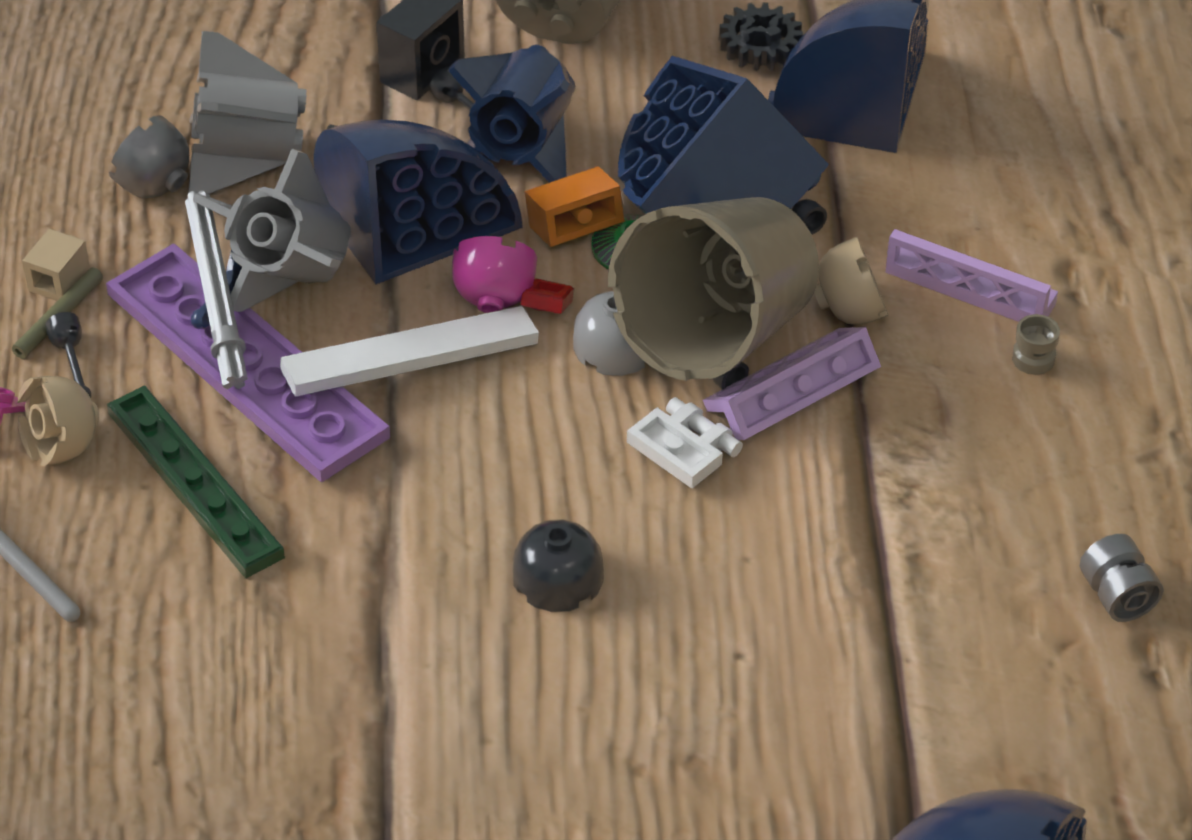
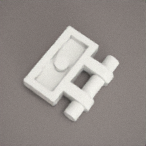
[627,397,743,488]

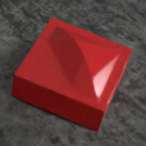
[521,278,574,314]

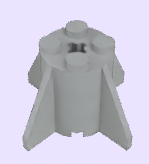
[189,31,306,194]
[193,149,351,312]

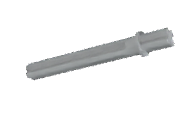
[185,190,248,389]

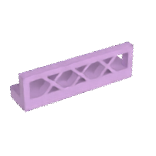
[885,229,1058,322]
[703,327,881,440]

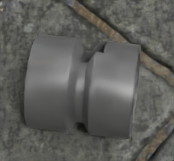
[1079,534,1164,622]

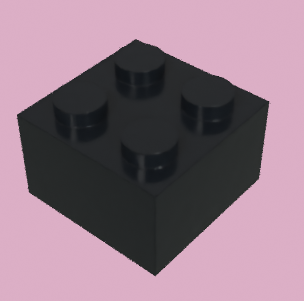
[376,0,465,101]

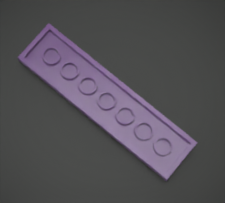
[106,243,390,483]

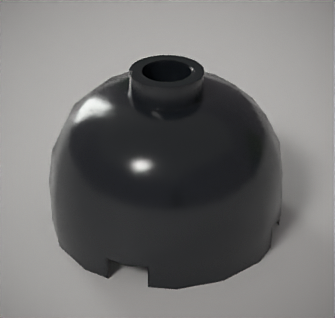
[513,519,604,612]

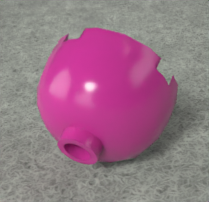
[452,236,537,313]

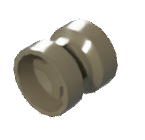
[1012,314,1060,375]

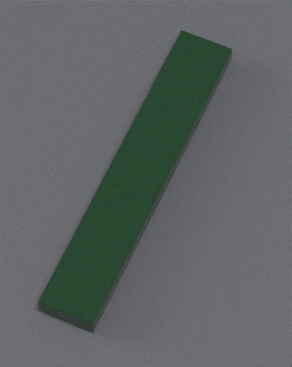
[107,385,285,579]

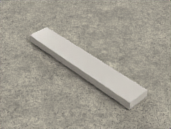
[280,306,539,397]

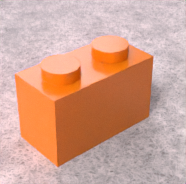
[524,166,625,247]

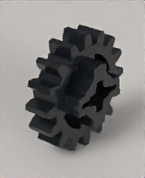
[719,2,804,71]

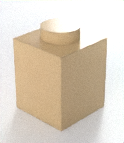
[22,229,90,301]

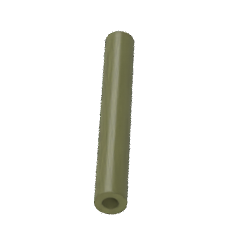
[12,267,103,359]

